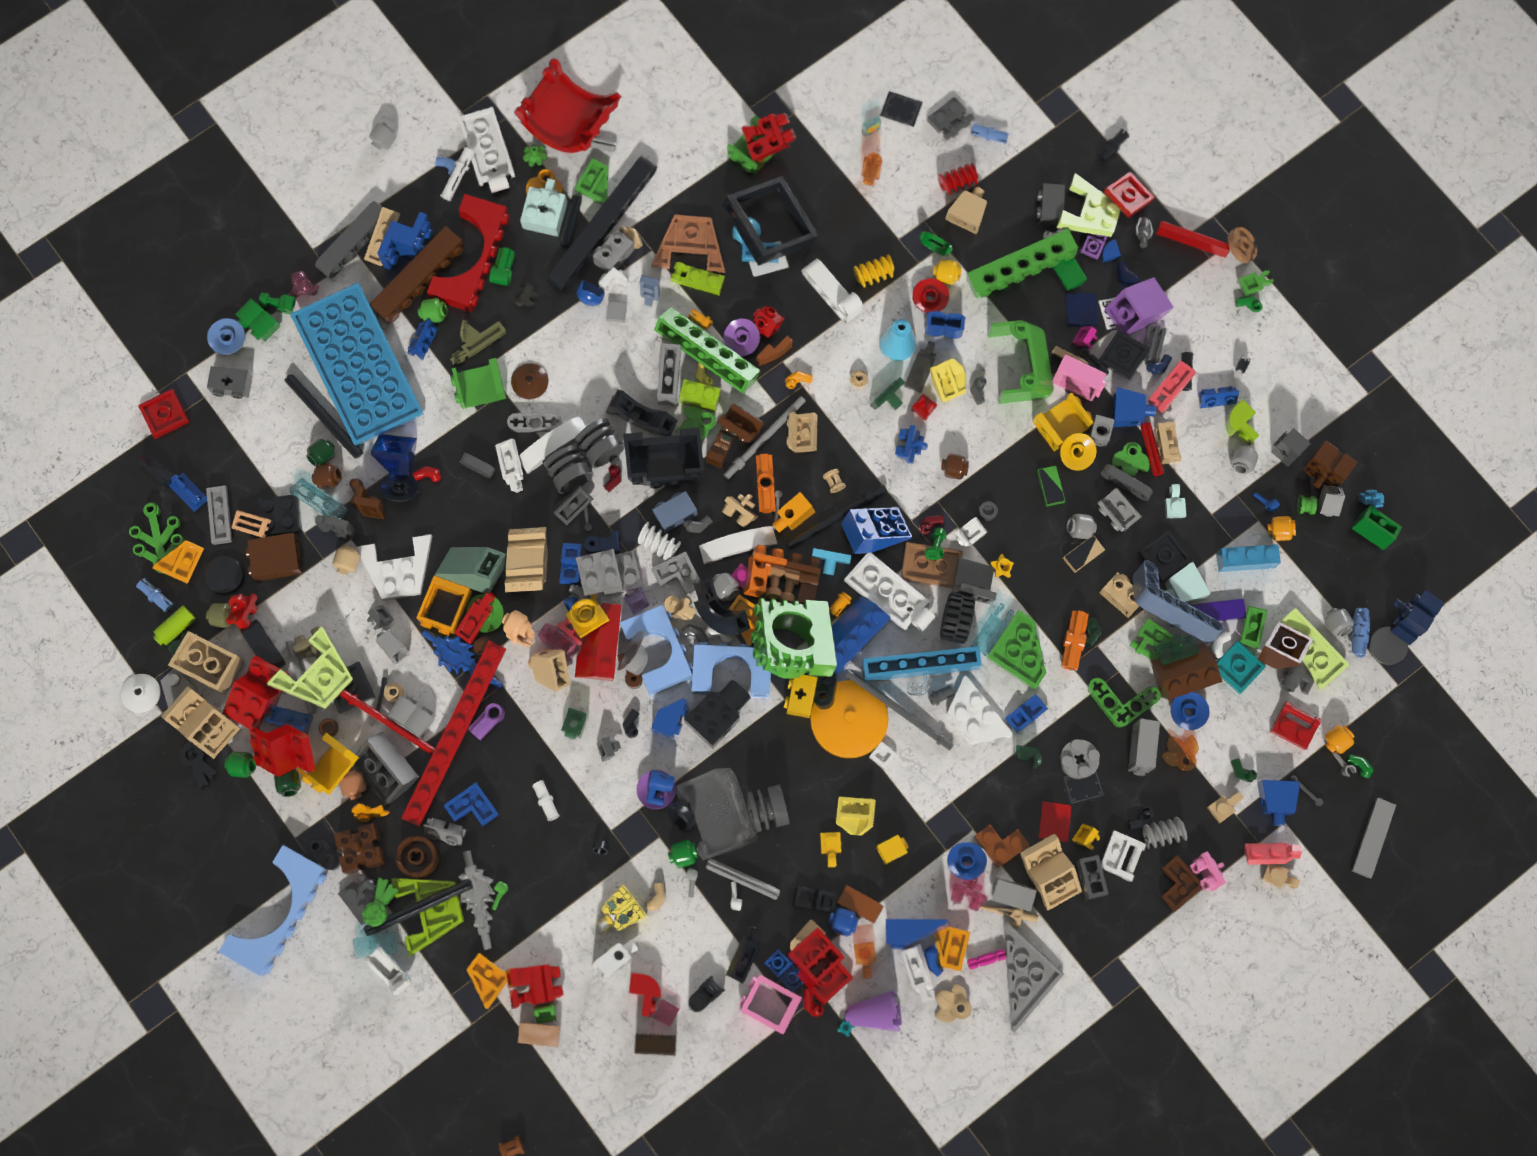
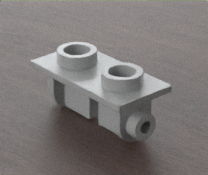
[424,818,466,846]

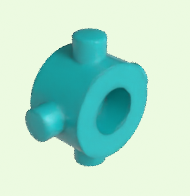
[837,1019,855,1037]

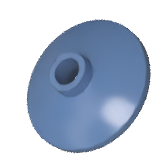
[207,319,245,355]

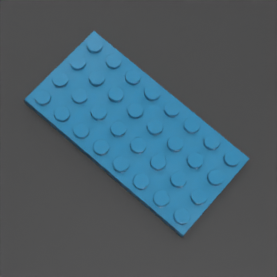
[290,282,424,446]

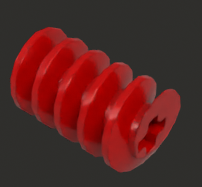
[938,162,978,195]

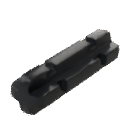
[1078,347,1109,377]

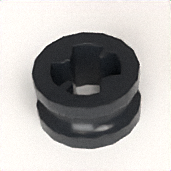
[1235,355,1251,374]

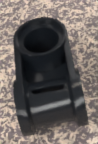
[688,975,725,1013]

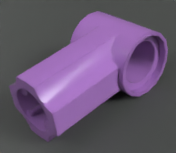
[468,703,505,740]

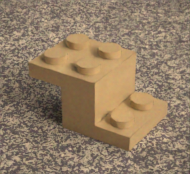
[161,686,240,759]
[1020,834,1082,910]

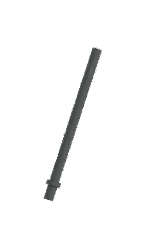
[845,669,954,751]

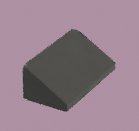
[552,483,593,525]

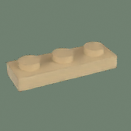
[364,207,400,266]

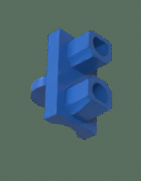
[895,425,928,464]

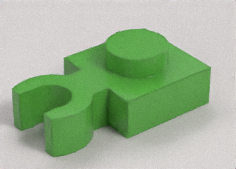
[1238,270,1274,297]

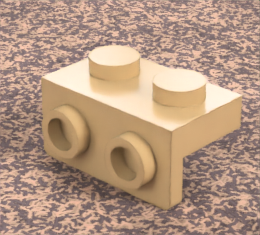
[787,412,817,453]

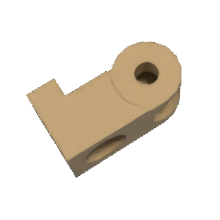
[790,920,826,951]

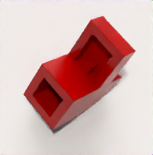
[629,973,661,1017]

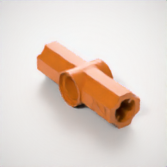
[756,454,776,513]
[1061,611,1089,671]

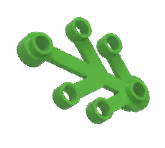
[129,502,184,573]

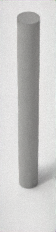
[285,640,316,715]

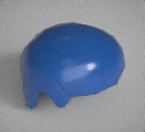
[576,281,605,306]

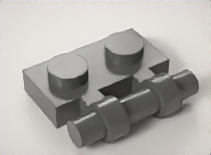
[927,97,975,141]
[315,515,356,539]
[338,872,389,925]

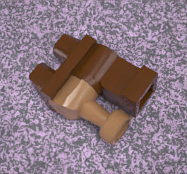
[779,553,821,604]

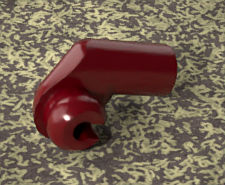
[603,464,622,493]
[919,515,944,535]

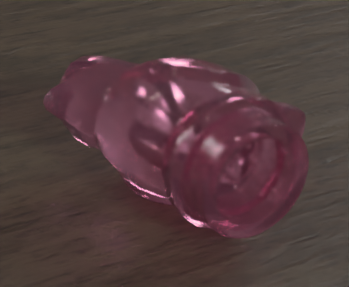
[287,271,319,297]

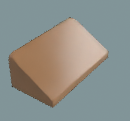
[518,1022,561,1047]

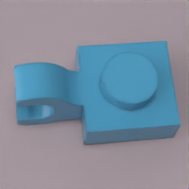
[1359,490,1384,508]

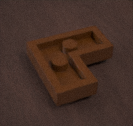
[1161,855,1202,912]

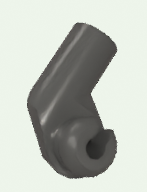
[684,515,713,533]

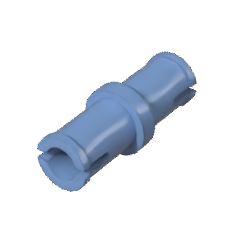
[971,123,1009,144]
[136,578,174,612]

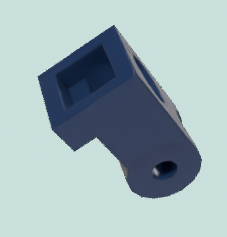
[584,531,621,554]

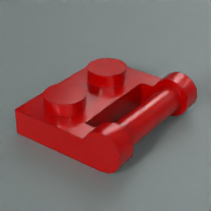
[1270,701,1322,750]

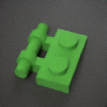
[1129,619,1180,661]

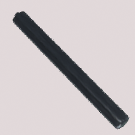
[284,374,363,459]
[363,879,473,936]

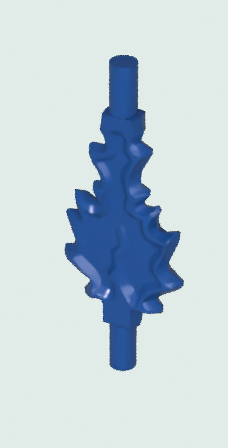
[422,629,504,690]

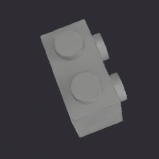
[593,230,635,273]

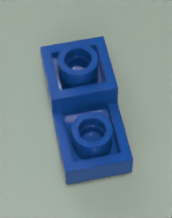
[764,949,804,993]

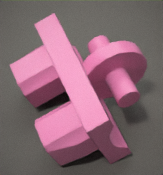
[1190,851,1226,892]

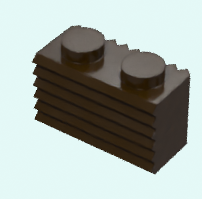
[634,1033,677,1056]

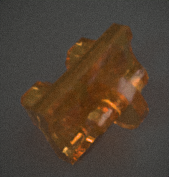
[861,153,882,186]

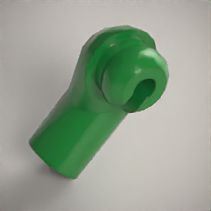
[1346,754,1373,778]

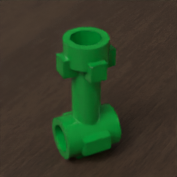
[925,528,947,560]

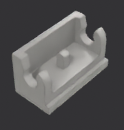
[992,877,1037,912]

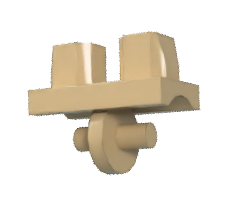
[722,494,758,527]
[663,596,697,621]

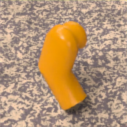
[785,371,813,389]

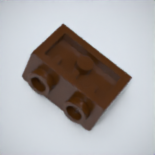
[354,486,386,519]

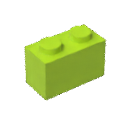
[679,379,721,413]

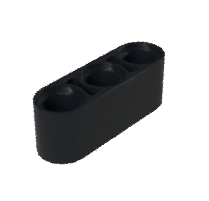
[240,619,286,668]

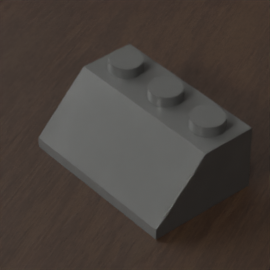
[353,732,419,807]

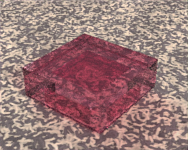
[653,999,680,1027]

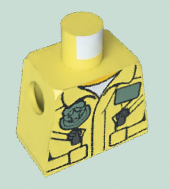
[597,885,647,933]

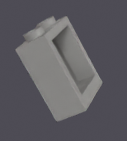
[1128,719,1160,776]

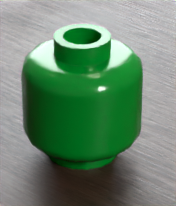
[225,752,256,778]
[668,840,699,868]

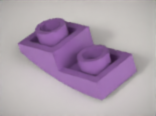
[1081,233,1108,260]

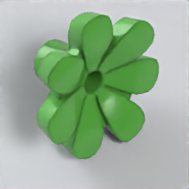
[523,144,547,167]

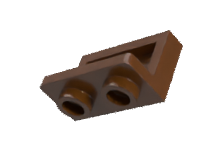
[718,404,764,443]

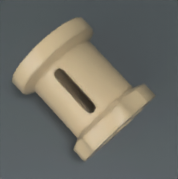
[823,469,846,494]

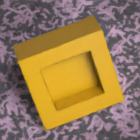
[1072,824,1100,850]

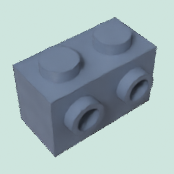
[652,491,697,534]

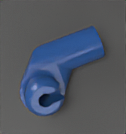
[924,946,944,977]

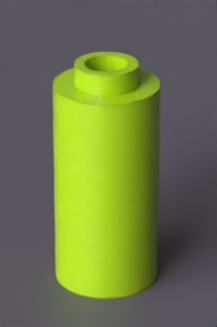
[153,605,196,646]

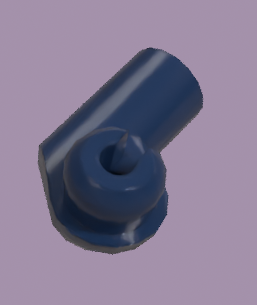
[1146,354,1172,374]

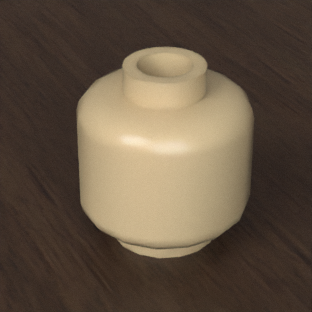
[332,545,361,575]

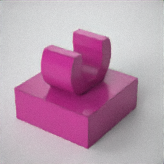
[1072,326,1098,349]

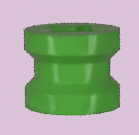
[1297,495,1317,515]

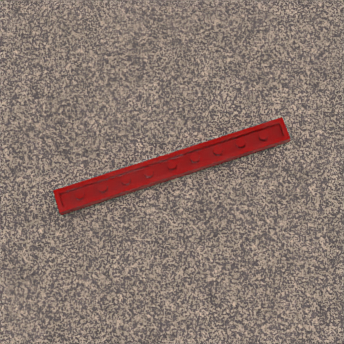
[401,641,507,827]

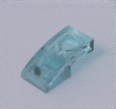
[353,932,398,959]

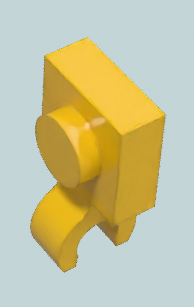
[820,832,841,868]

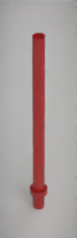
[340,689,436,755]

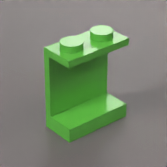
[727,115,775,175]
[450,358,506,409]

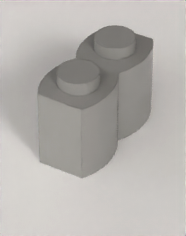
[376,629,409,664]
[388,695,435,738]

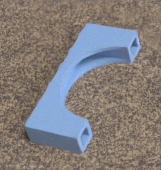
[218,845,328,976]

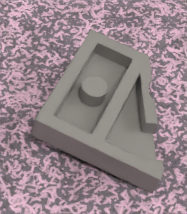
[161,668,203,708]

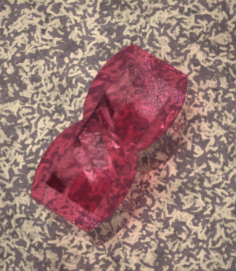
[537,623,579,660]

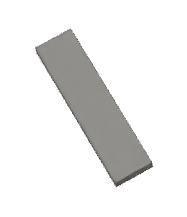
[1351,798,1396,879]

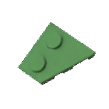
[575,158,608,205]

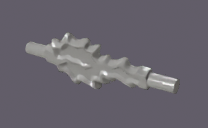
[458,851,495,950]

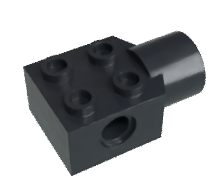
[684,680,751,749]

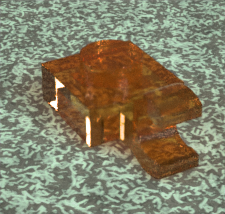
[853,942,876,979]

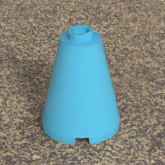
[879,319,916,361]

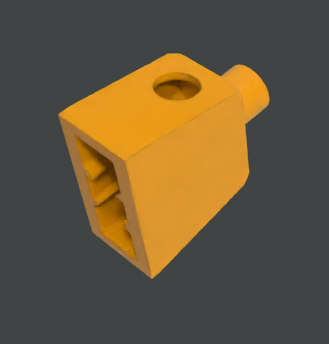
[772,492,815,533]

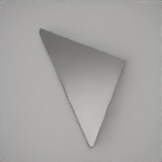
[1004,921,1064,1033]

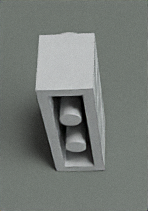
[657,343,681,405]

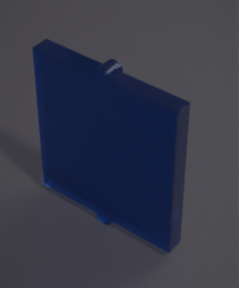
[1066,292,1098,327]

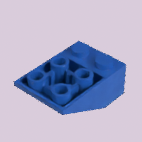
[841,507,912,554]

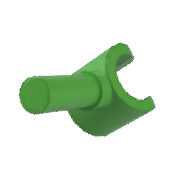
[491,881,508,910]

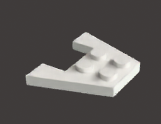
[356,534,433,601]

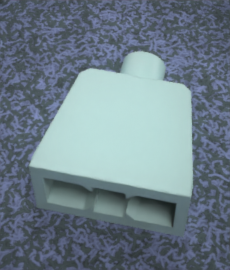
[1165,562,1211,604]

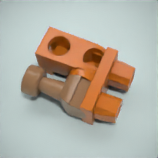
[743,545,787,599]

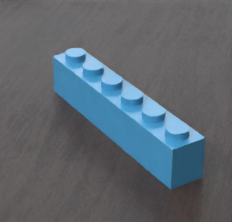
[862,646,982,682]

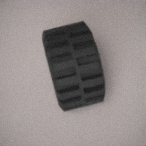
[940,592,975,644]

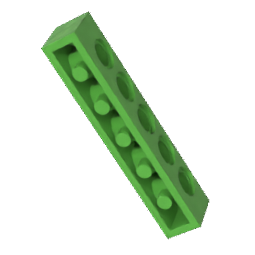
[966,229,1078,298]
[654,307,761,394]

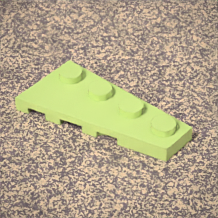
[1280,608,1350,691]

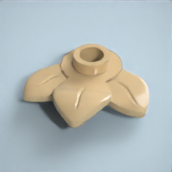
[935,983,972,1023]

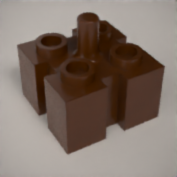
[1303,441,1358,488]
[334,823,386,875]

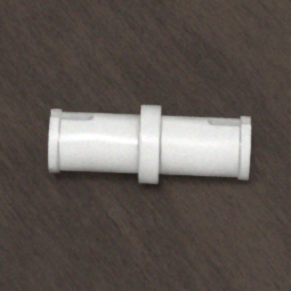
[532,780,560,821]

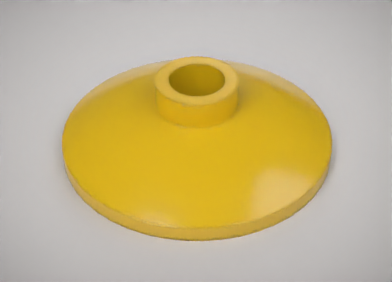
[1060,433,1096,471]

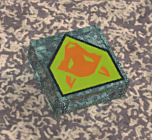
[862,116,882,137]

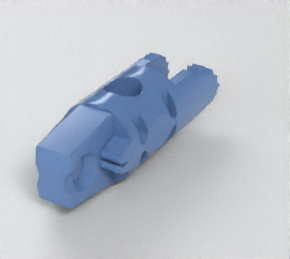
[1351,608,1370,658]

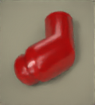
[412,466,441,482]
[803,989,824,1017]

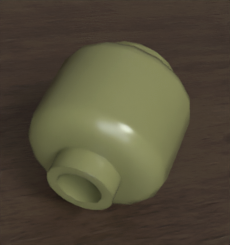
[206,603,233,628]

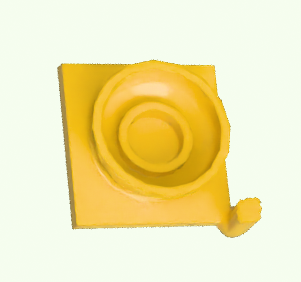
[565,594,609,638]

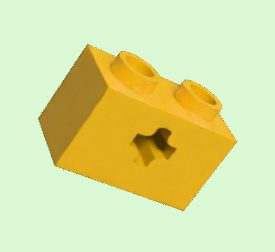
[784,675,818,718]

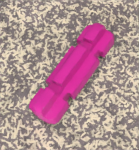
[967,949,1006,970]

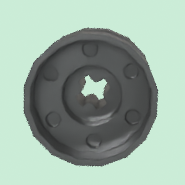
[575,418,625,468]
[543,445,594,494]
[747,784,790,832]

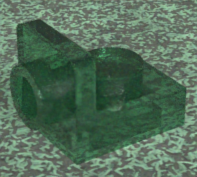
[1013,745,1042,770]

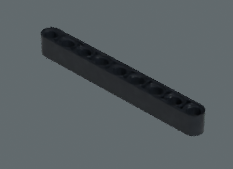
[547,156,657,292]

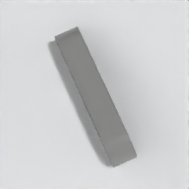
[507,413,563,432]

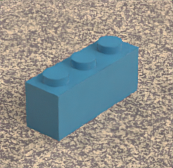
[1216,544,1281,572]

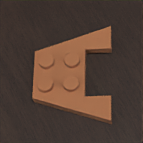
[651,215,725,273]

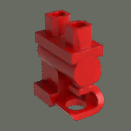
[741,113,796,163]
[506,964,564,1009]

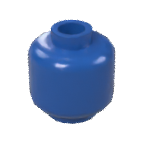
[828,908,858,937]

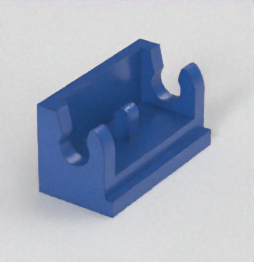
[265,706,314,735]

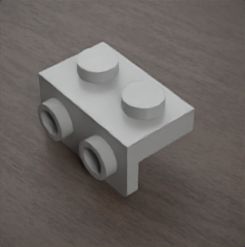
[1098,488,1142,532]

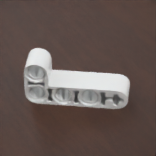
[802,259,863,324]

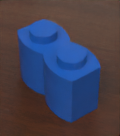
[925,311,965,339]

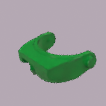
[919,231,953,256]

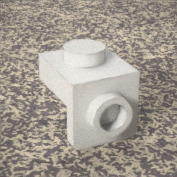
[599,267,628,294]
[955,517,988,547]

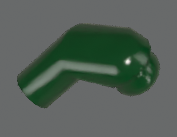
[1230,758,1257,782]

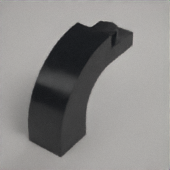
[610,390,678,436]
[693,576,750,636]

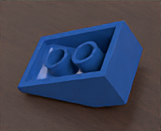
[886,919,950,950]

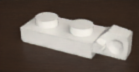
[495,438,523,493]
[901,944,935,1003]

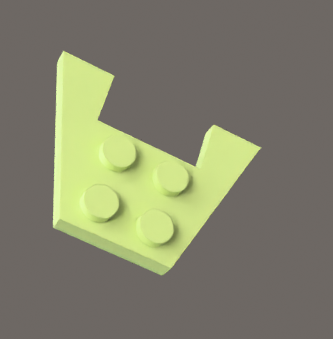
[1057,173,1120,237]
[267,626,353,709]

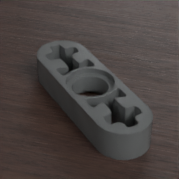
[1101,464,1153,501]

